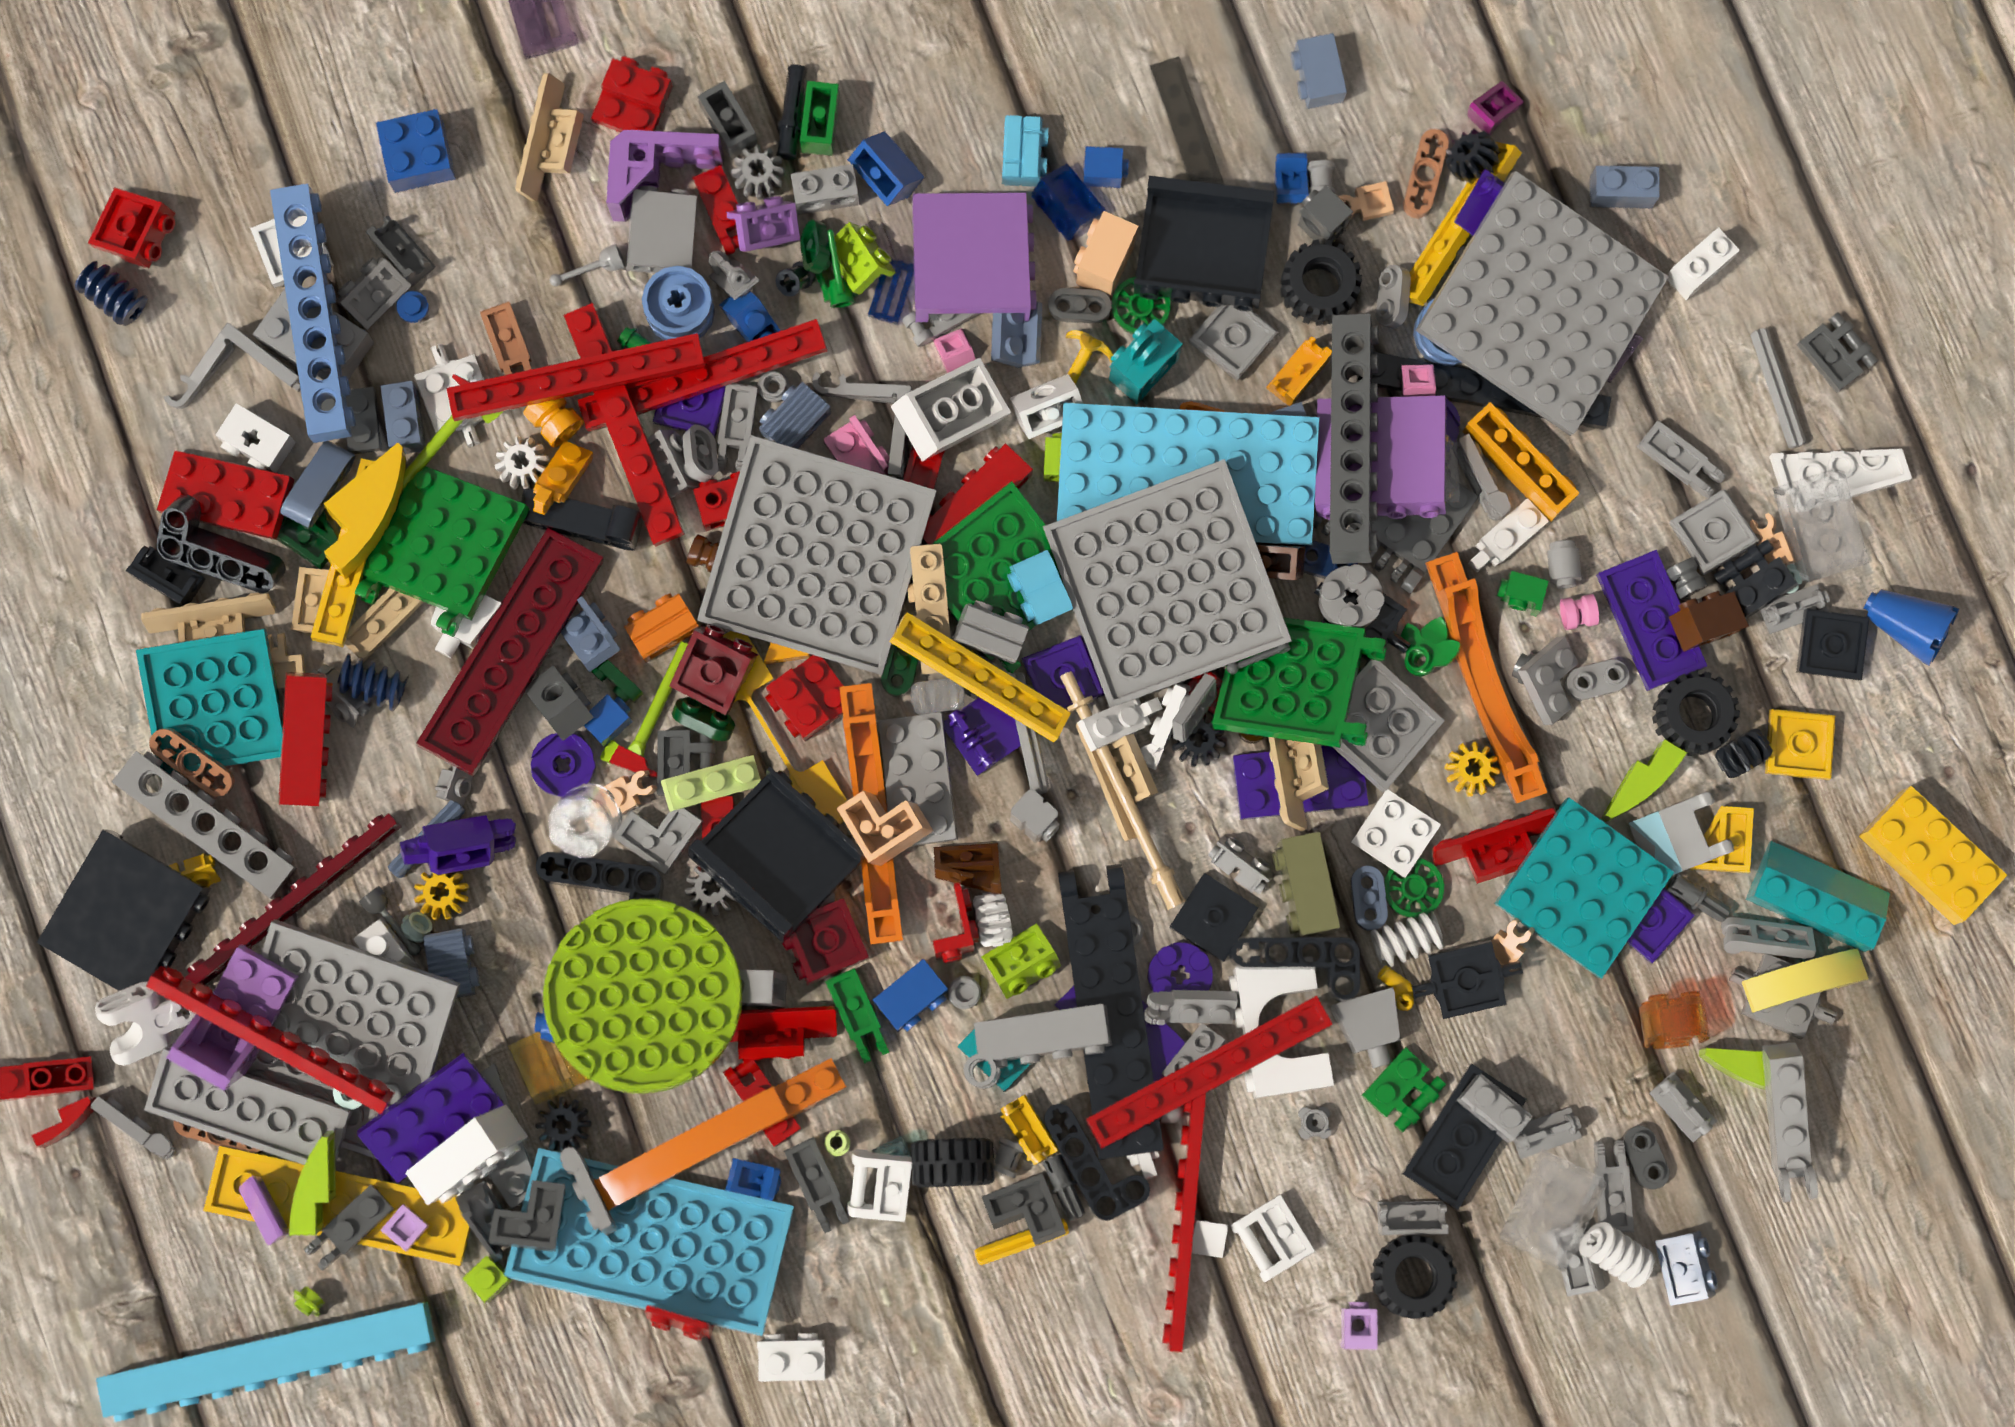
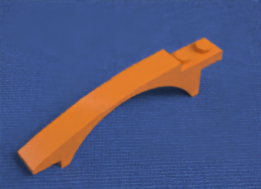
[1425,552,1547,803]
[840,683,903,944]
[594,1058,846,1211]

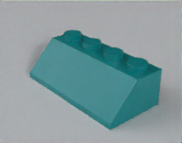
[1745,841,1890,952]

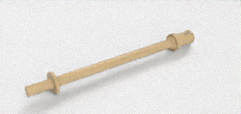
[1060,671,1186,910]

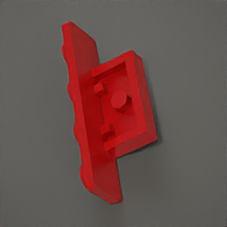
[1433,808,1556,884]
[730,1006,837,1061]

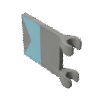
[1628,792,1734,875]

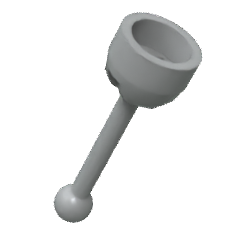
[550,244,625,286]

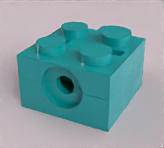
[1109,319,1183,404]

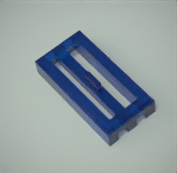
[868,257,914,326]

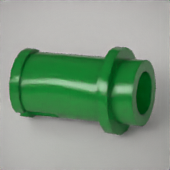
[617,326,652,349]

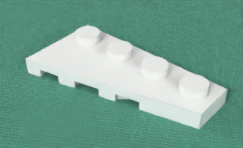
[1769,449,1912,515]

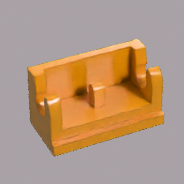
[1266,337,1332,406]

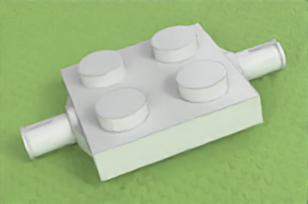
[414,344,484,447]

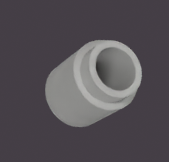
[1547,540,1582,589]

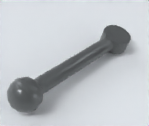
[1226,643,1291,674]

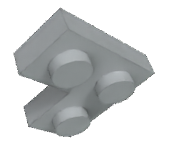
[1518,636,1578,725]
[613,808,704,874]

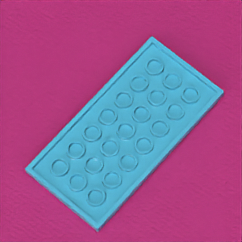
[1057,403,1319,546]
[504,1148,794,1336]

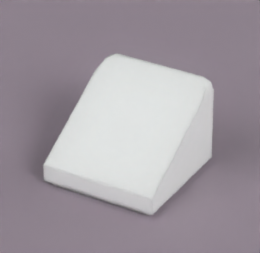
[1192,1220,1228,1258]

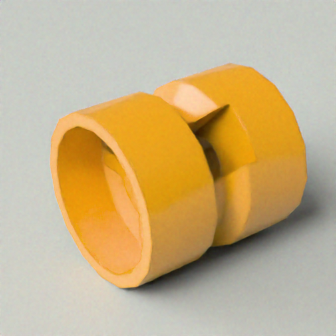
[523,398,584,448]

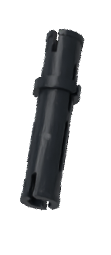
[776,64,808,160]

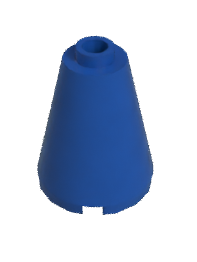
[1864,589,1959,666]

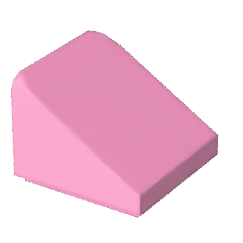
[933,328,975,373]
[1401,365,1436,397]

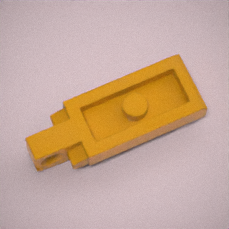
[533,440,593,515]

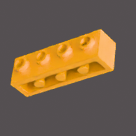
[1462,402,1580,522]

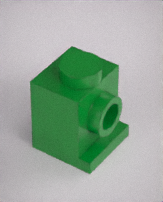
[1496,571,1549,617]

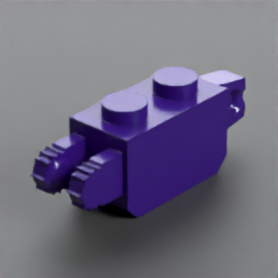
[400,815,516,875]

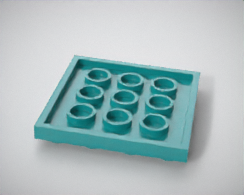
[136,628,283,777]
[1494,797,1674,979]

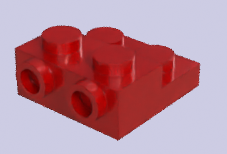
[591,56,673,133]
[88,187,176,269]
[765,655,843,742]

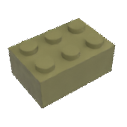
[1272,832,1340,937]

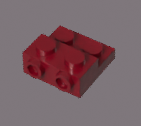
[669,624,758,715]
[782,898,869,986]

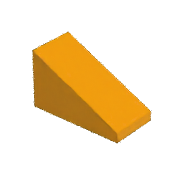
[764,643,810,665]

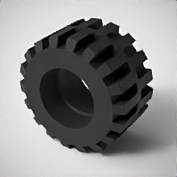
[1280,239,1362,326]
[1652,671,1740,756]
[911,1138,995,1187]
[1371,1235,1458,1319]

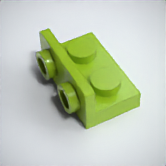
[834,222,896,295]
[981,923,1061,999]

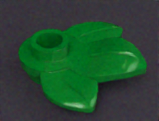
[1400,617,1461,677]

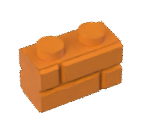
[624,593,699,663]

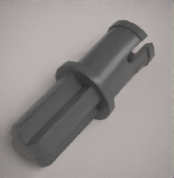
[1667,873,1730,922]
[1042,1154,1085,1221]

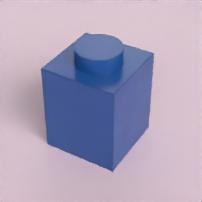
[1083,146,1129,188]
[583,694,633,748]

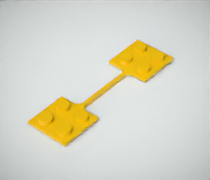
[723,631,847,825]

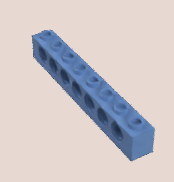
[270,183,355,443]

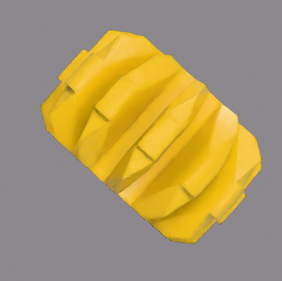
[1444,742,1500,797]
[414,872,470,920]

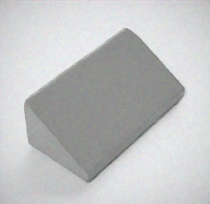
[1552,1224,1605,1297]

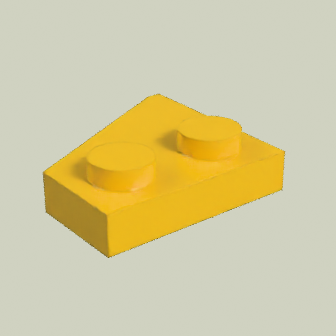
[1689,806,1754,874]

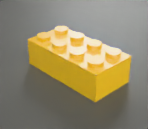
[1859,786,2007,925]

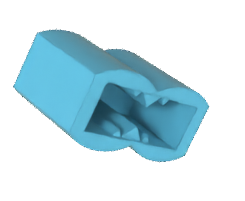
[1007,550,1073,625]

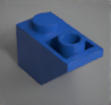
[719,291,781,342]

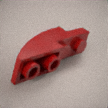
[0,1056,94,1102]

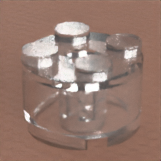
[548,783,622,858]

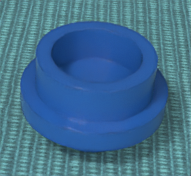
[397,291,429,323]

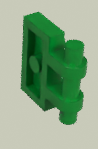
[1361,1047,1446,1133]

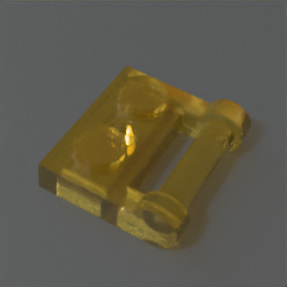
[509,1032,589,1105]

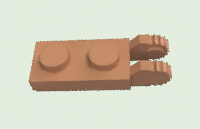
[480,301,532,375]

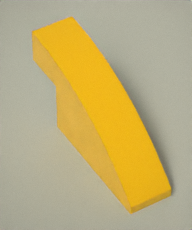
[324,443,406,579]

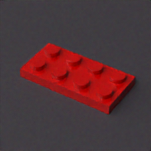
[156,450,295,540]

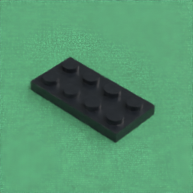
[1401,1064,1527,1210]

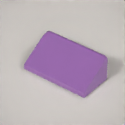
[239,1176,289,1245]

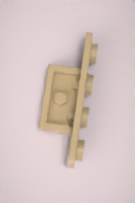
[515,73,584,201]
[908,544,951,674]
[141,593,276,642]
[1076,723,1158,841]
[1268,737,1329,832]

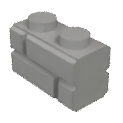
[952,600,1029,664]
[1010,789,1060,843]
[1456,1074,1533,1143]

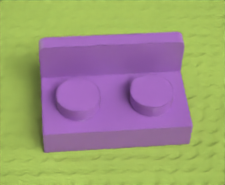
[726,196,800,252]

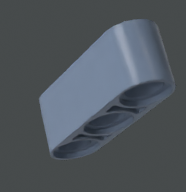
[281,441,355,529]

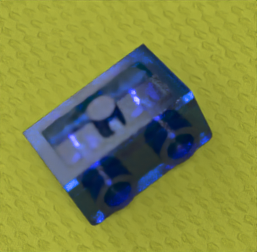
[1031,163,1106,241]

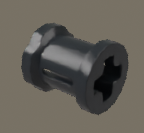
[776,260,816,297]

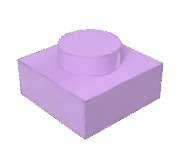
[381,1204,430,1251]

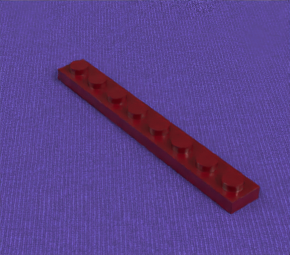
[184,813,402,985]

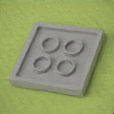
[1333,659,1445,792]

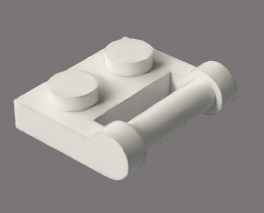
[846,1149,912,1222]
[1230,1195,1315,1282]

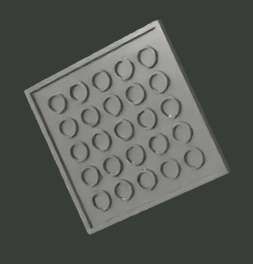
[1415,171,1669,435]
[697,435,937,675]
[1043,459,1292,707]
[246,920,461,1159]

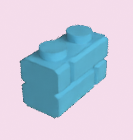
[1002,115,1048,187]

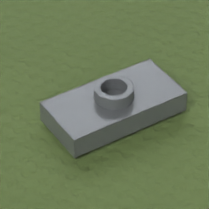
[1172,673,1217,743]

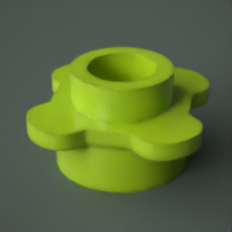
[293,1286,325,1317]

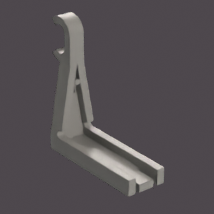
[164,323,301,409]
[812,372,913,480]

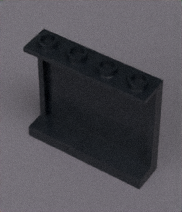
[1134,176,1275,311]
[688,767,864,943]
[37,829,211,991]

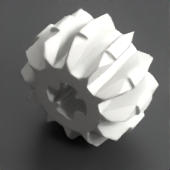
[495,436,550,490]
[973,892,1013,947]

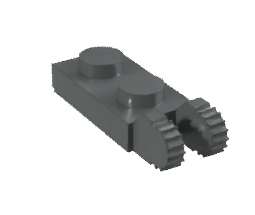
[784,1137,850,1233]
[304,1184,394,1271]

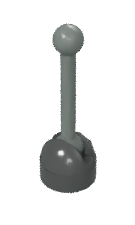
[359,886,421,956]

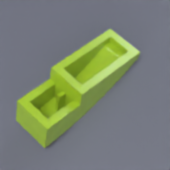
[1600,739,1687,822]
[1699,1048,1766,1090]
[289,1130,336,1235]

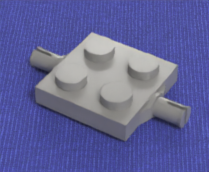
[1729,954,1837,1039]

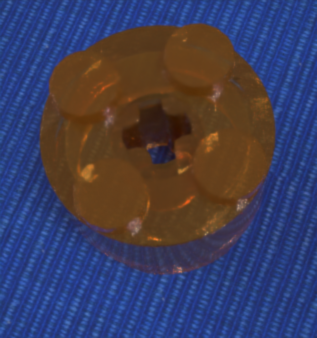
[1639,991,1710,1049]

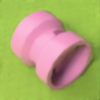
[1560,594,1599,631]

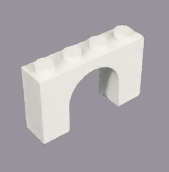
[1229,956,1334,1099]

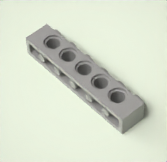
[112,750,297,899]

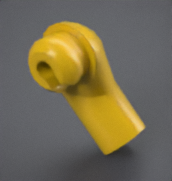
[1377,965,1414,1011]

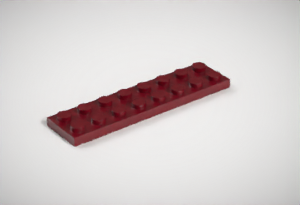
[416,528,604,777]

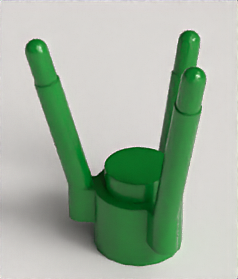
[816,229,859,308]

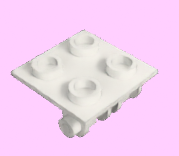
[1351,789,1441,878]

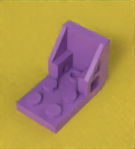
[606,130,723,222]
[166,944,299,1091]

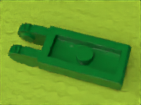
[825,968,890,1064]

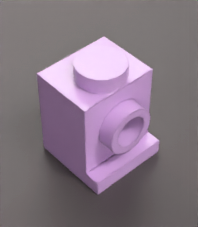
[1341,1302,1377,1349]

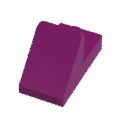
[1467,81,1524,136]

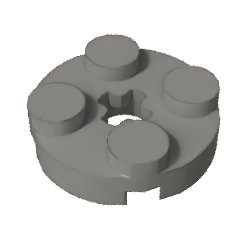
[1319,564,1384,628]

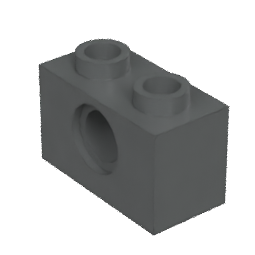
[697,80,758,160]
[1298,186,1353,244]
[525,665,594,741]

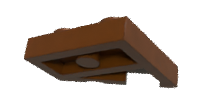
[933,843,1002,894]

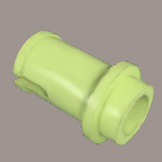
[824,1130,851,1156]

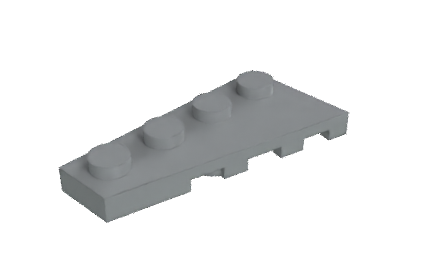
[481,1063,533,1209]

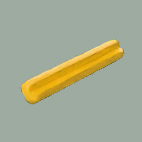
[974,1218,1069,1265]

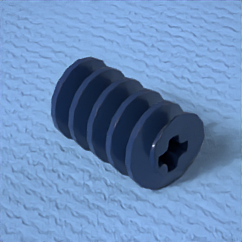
[75,261,148,326]
[337,653,409,711]

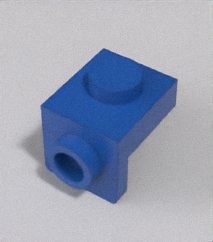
[1274,153,1309,203]
[725,1158,781,1201]

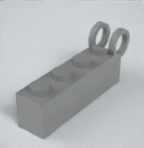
[964,1004,1112,1089]
[1762,1042,1818,1202]

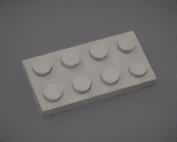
[878,712,958,847]

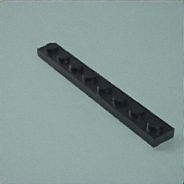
[1357,352,1611,430]

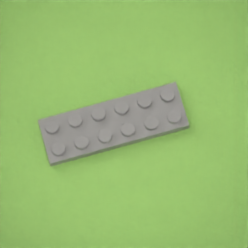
[144,1047,353,1165]

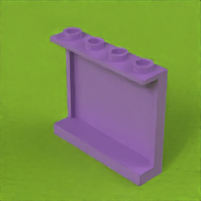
[912,193,1036,322]
[1315,396,1447,520]

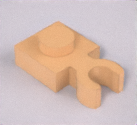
[1338,181,1394,221]
[1750,513,1796,565]
[596,770,657,820]
[1492,918,1534,965]

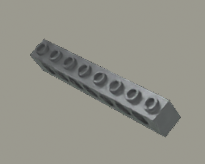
[1330,314,1379,564]

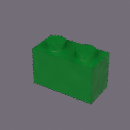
[800,81,840,156]

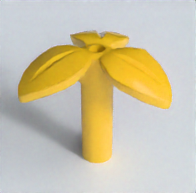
[1065,330,1113,384]

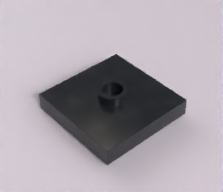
[1796,609,1870,681]
[1169,873,1259,962]

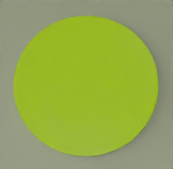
[543,899,742,1094]

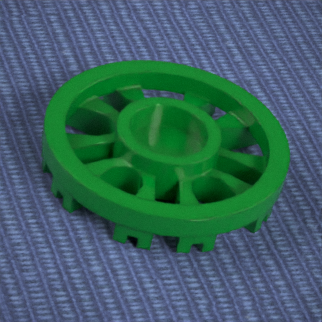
[1111,277,1170,334]
[1384,858,1444,918]

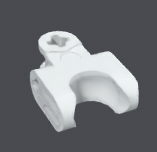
[95,982,196,1066]

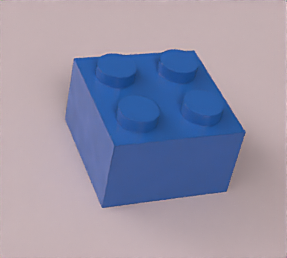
[376,109,456,193]

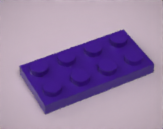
[1596,550,1708,691]
[1232,746,1369,820]
[357,1052,504,1183]

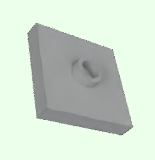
[1189,304,1278,382]
[1669,488,1759,576]

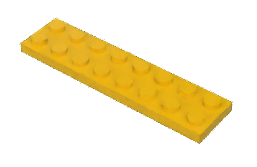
[203,1146,471,1266]

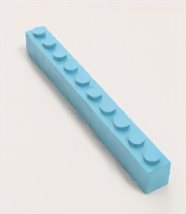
[96,1302,435,1422]

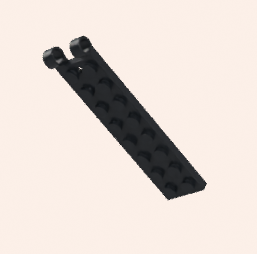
[1058,864,1164,1160]

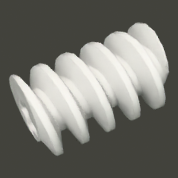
[1370,911,1443,967]
[1579,1222,1654,1288]

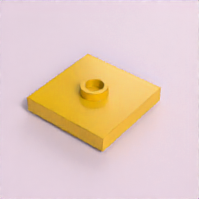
[1765,709,1835,780]

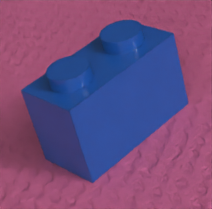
[848,131,925,207]
[873,959,948,1032]

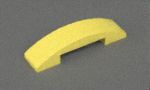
[1742,948,1869,1013]

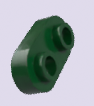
[800,219,832,274]
[881,643,919,697]
[590,659,644,703]
[672,697,735,741]

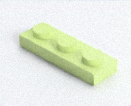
[661,755,761,812]

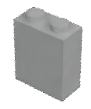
[626,186,697,273]

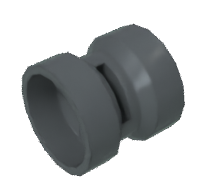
[1666,557,1708,600]

